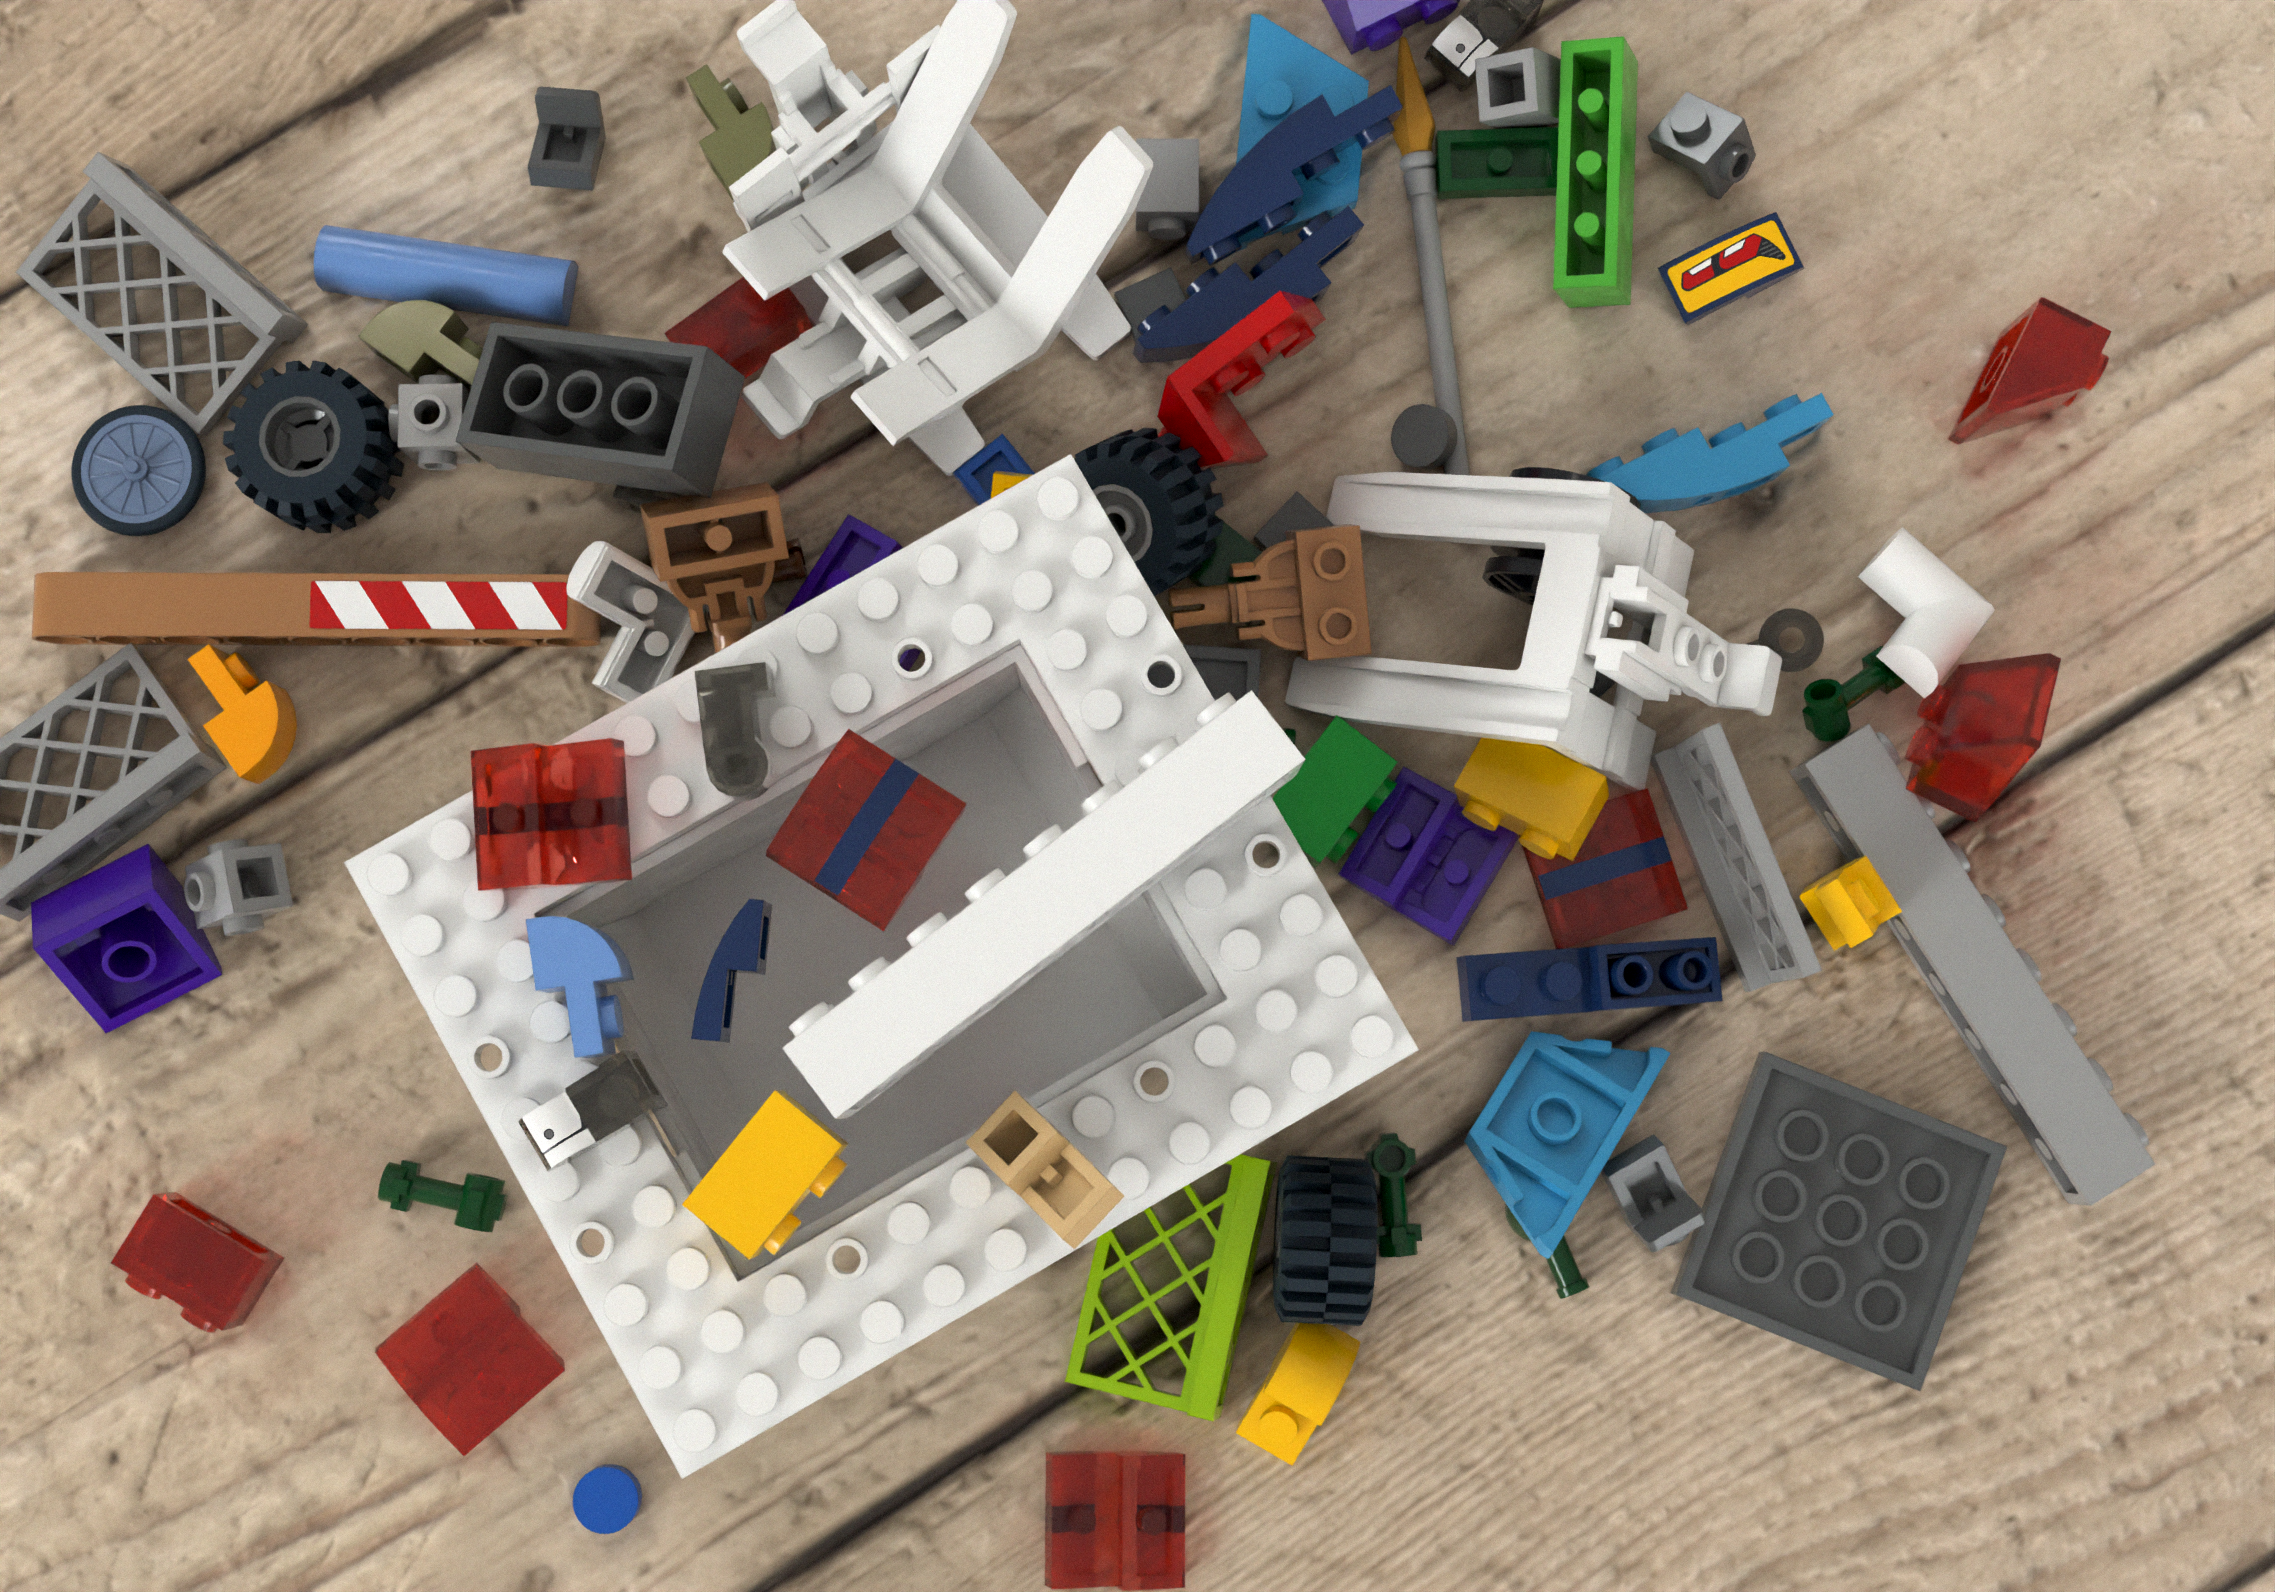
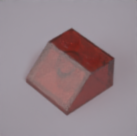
[1948,297,2112,445]
[1905,653,2061,823]

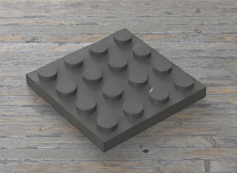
[1671,1052,2007,1391]

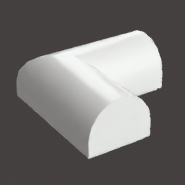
[1858,527,1995,699]
[566,541,706,703]

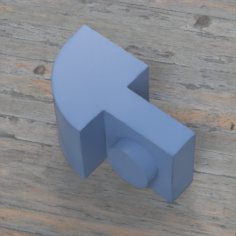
[526,916,634,1059]

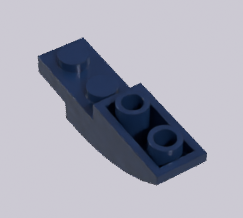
[1186,85,1403,266]
[1133,205,1364,363]
[1456,937,1723,1022]

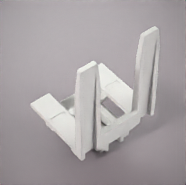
[722,0,1153,446]
[729,0,1131,476]
[1285,472,1782,793]

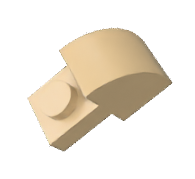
[965,1090,1124,1249]

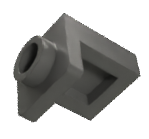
[527,86,606,191]
[1647,92,1756,200]
[1601,1134,1707,1252]

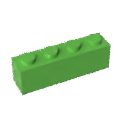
[1553,36,1638,308]

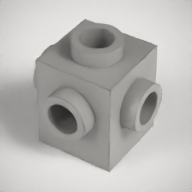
[388,375,479,471]
[184,839,293,936]

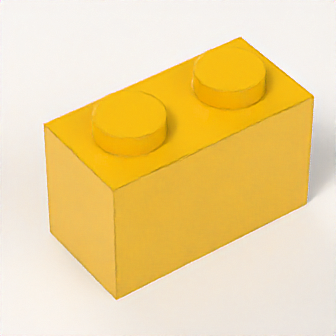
[1453,737,1609,861]
[682,1090,849,1260]

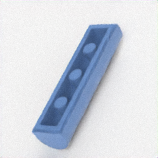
[314,225,579,326]

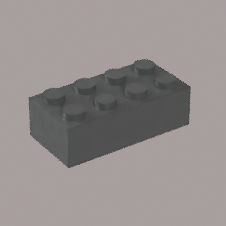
[455,322,745,498]

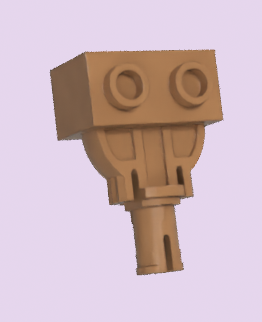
[640,482,789,653]
[1168,524,1372,661]

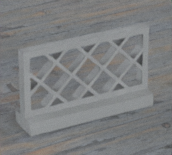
[16,152,308,436]
[0,643,227,922]
[1651,723,1822,992]

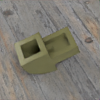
[686,64,777,202]
[358,300,483,390]

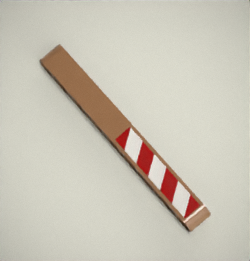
[32,572,601,647]

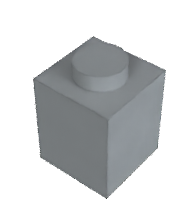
[1475,47,1561,129]
[1136,138,1199,240]

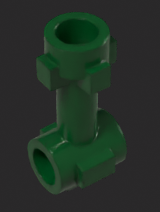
[1802,646,1906,742]
[1364,1132,1422,1257]
[378,1160,508,1232]

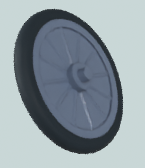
[71,405,206,536]

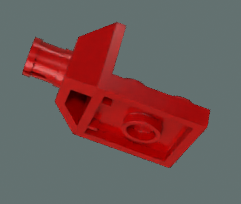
[1157,291,1326,469]

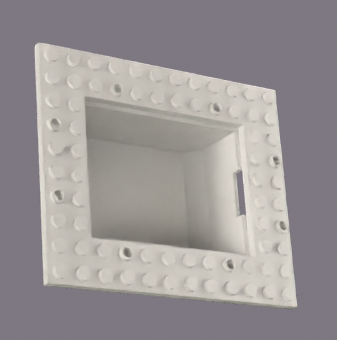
[344,454,1419,1479]

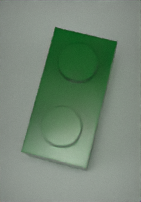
[1272,715,1398,869]

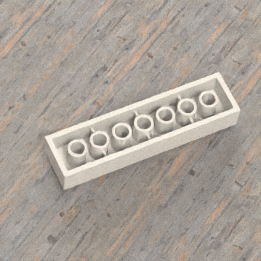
[782,690,1305,1119]

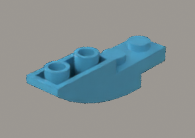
[1586,393,1834,513]

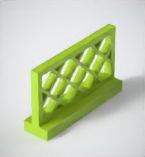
[1065,1154,1278,1422]

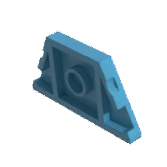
[1236,14,1369,252]
[1464,1031,1671,1259]

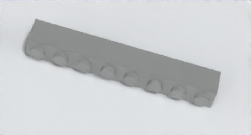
[1789,724,2155,1206]

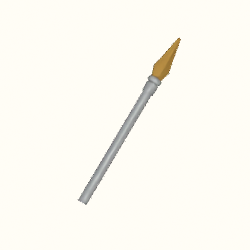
[1393,37,1470,475]

